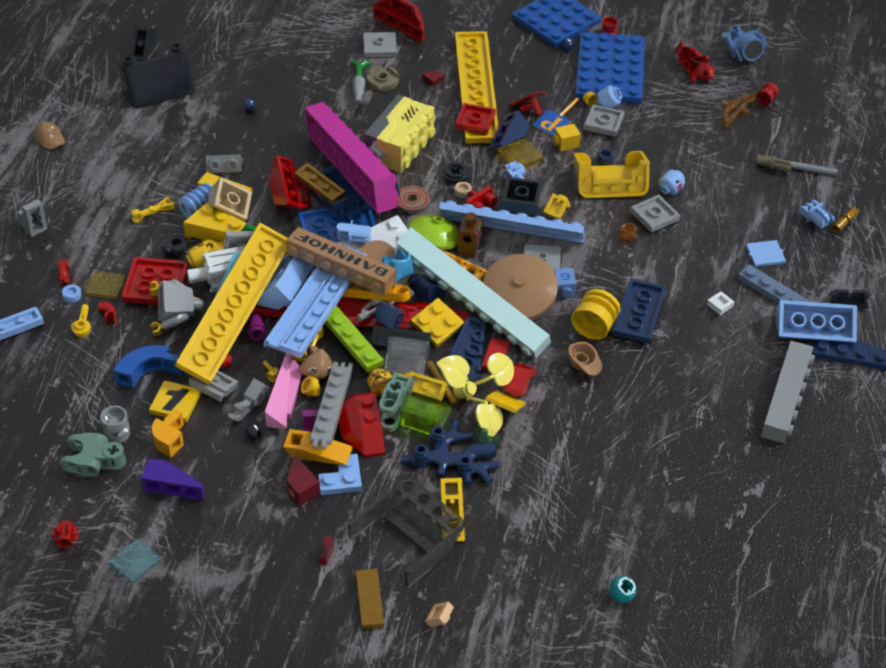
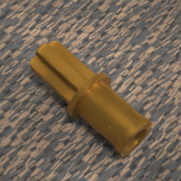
[831,206,860,234]

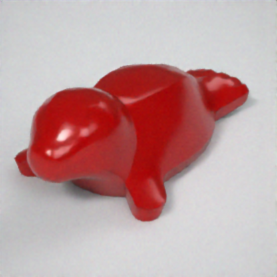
[673,40,715,83]

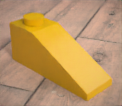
[440,478,465,542]

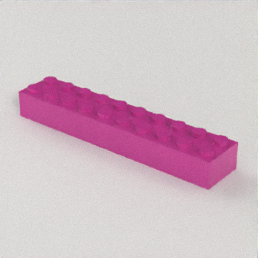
[304,102,398,214]

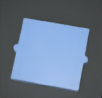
[746,240,786,267]

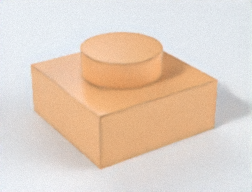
[425,602,454,627]

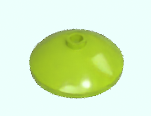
[408,214,460,250]

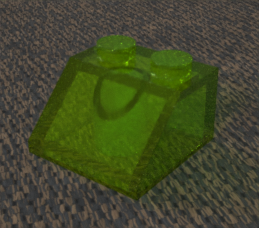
[400,394,452,435]

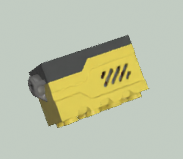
[364,94,436,173]

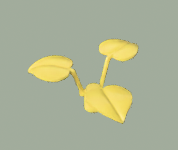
[436,353,514,440]

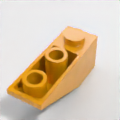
[283,429,353,466]

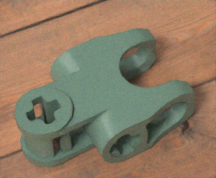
[379,373,415,432]
[60,433,126,477]

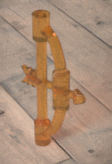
[723,91,757,127]

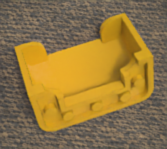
[573,151,650,198]

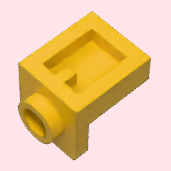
[543,194,570,220]

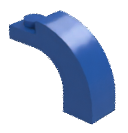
[113,345,185,388]

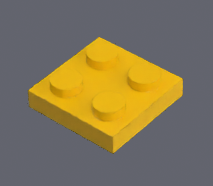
[411,298,465,348]

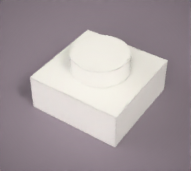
[707,292,734,315]

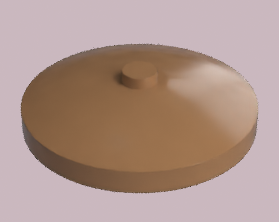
[483,254,558,320]

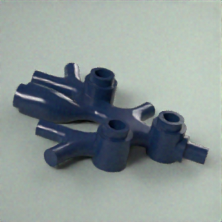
[400,419,500,486]

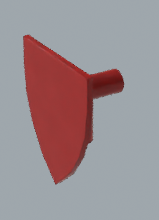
[508,91,547,116]

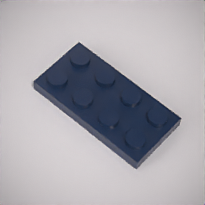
[613,278,667,344]

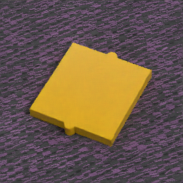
[485,390,526,413]

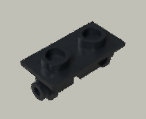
[828,289,870,308]

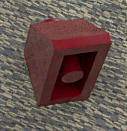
[286,456,320,506]

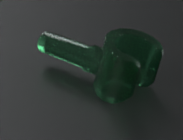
[475,427,500,444]

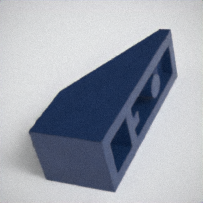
[488,111,530,151]

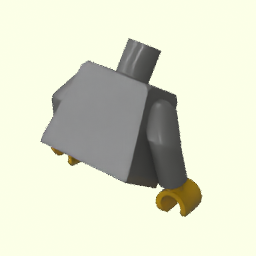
[149,280,203,336]

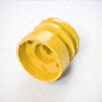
[571,289,621,340]

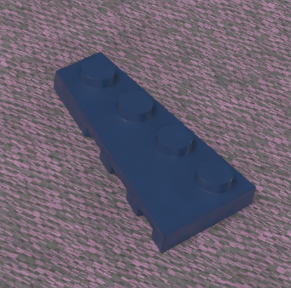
[442,316,486,388]
[812,325,886,371]

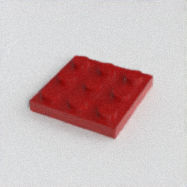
[121,257,189,305]

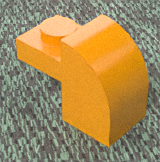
[152,409,184,458]

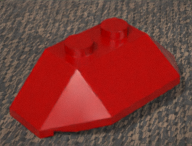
[373,0,424,42]
[269,155,312,210]
[338,392,385,458]

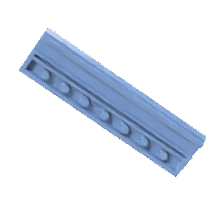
[439,201,585,244]
[264,248,367,358]

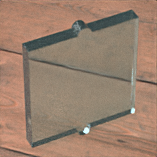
[109,539,161,583]

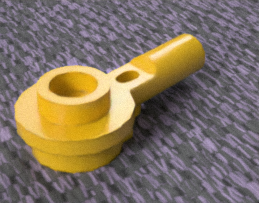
[71,304,91,337]

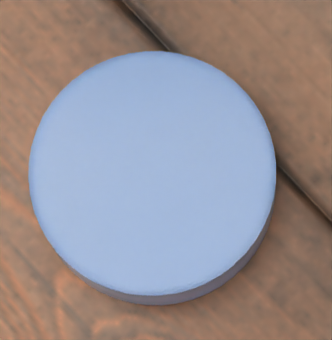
[62,285,82,303]

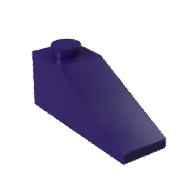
[141,459,205,500]

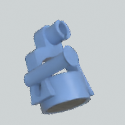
[722,25,768,62]

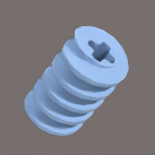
[178,183,212,218]

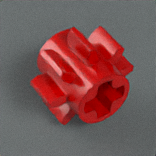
[51,521,79,548]

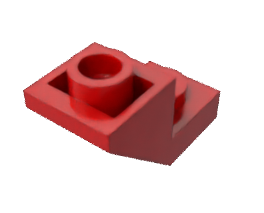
[503,363,537,397]

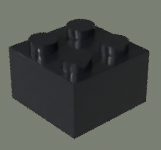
[501,177,542,218]

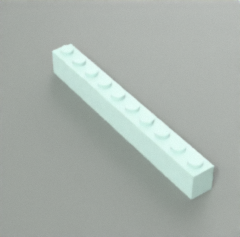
[396,227,551,359]

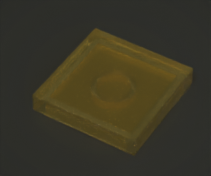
[497,137,544,169]

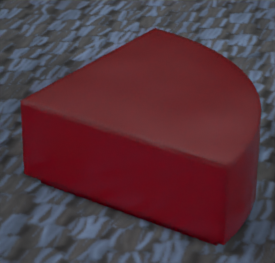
[422,71,445,86]
[319,535,334,566]

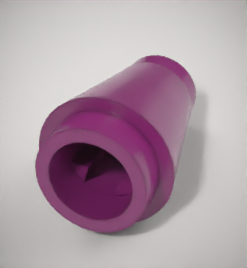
[247,314,267,341]

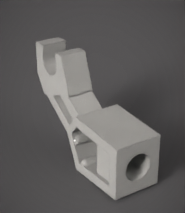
[228,378,270,422]

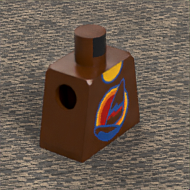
[457,212,482,258]

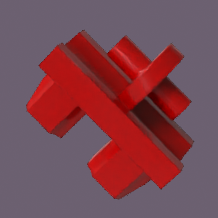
[465,186,497,209]

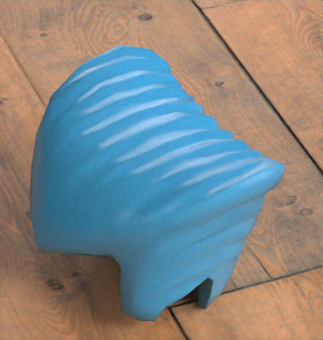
[382,249,415,283]

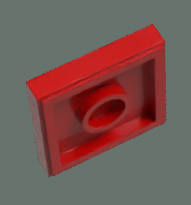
[455,103,496,135]

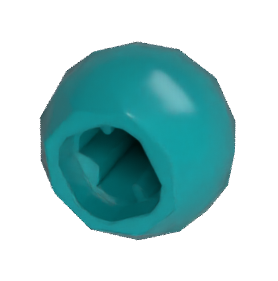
[609,575,637,603]

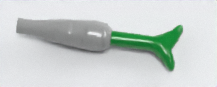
[350,60,371,105]

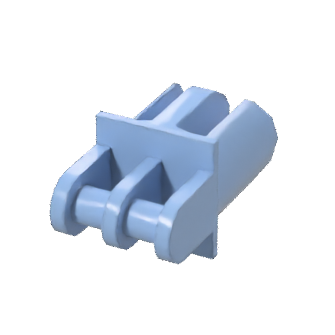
[799,200,835,229]
[337,220,371,246]

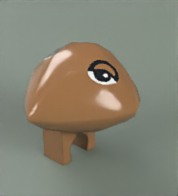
[299,346,333,380]

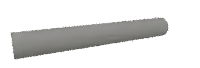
[786,160,838,176]

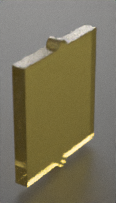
[85,271,126,299]

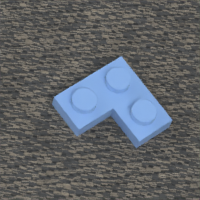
[319,454,362,495]

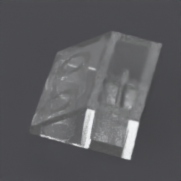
[385,336,430,376]

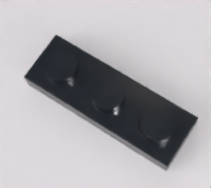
[371,325,431,352]

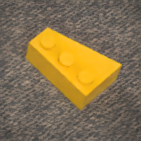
[183,202,247,242]

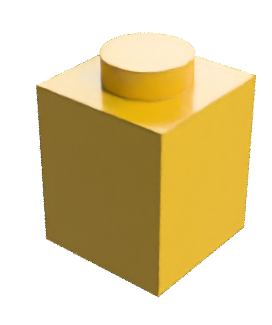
[553,124,581,152]

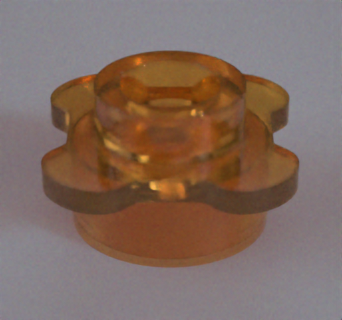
[620,223,638,239]

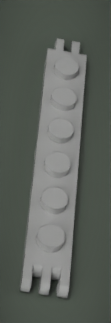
[310,362,354,450]

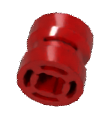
[601,16,618,35]
[756,82,779,105]

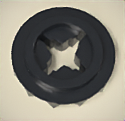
[442,162,470,183]

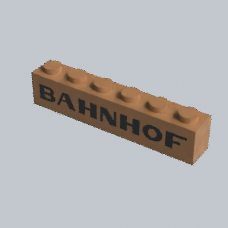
[286,227,396,296]

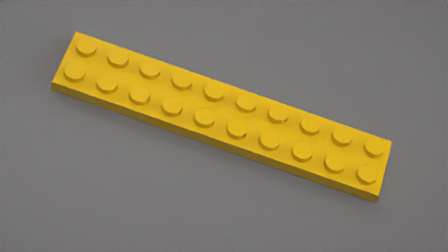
[455,31,499,144]
[175,223,288,385]

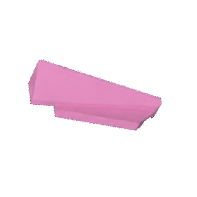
[265,353,303,429]

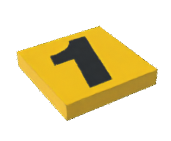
[149,381,202,423]

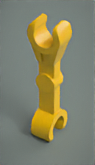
[131,198,174,223]

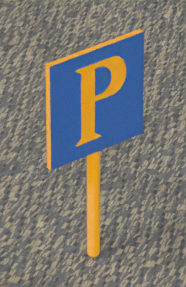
[532,98,579,137]

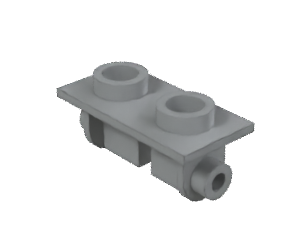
[206,155,242,173]

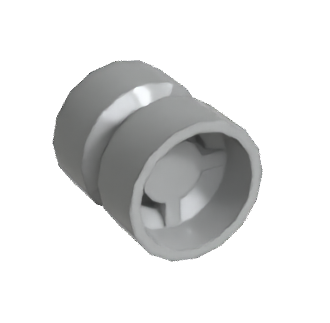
[101,405,130,443]

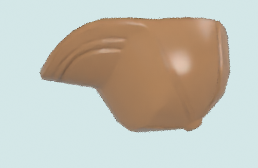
[34,121,65,150]
[568,341,602,376]

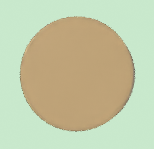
[454,182,472,198]

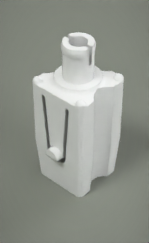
[187,246,245,293]

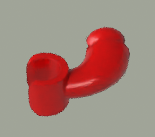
[57,259,71,285]
[98,302,117,324]

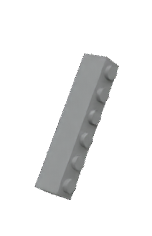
[761,341,815,444]

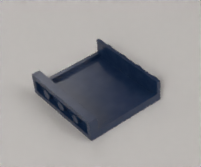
[307,166,400,219]

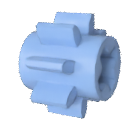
[503,161,525,179]

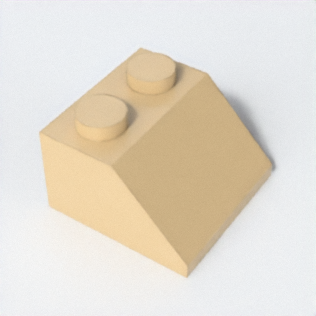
[208,177,252,221]

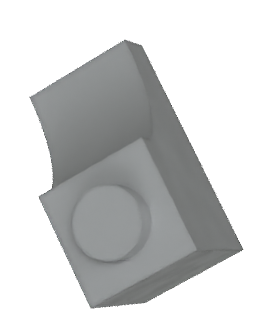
[18,199,47,237]

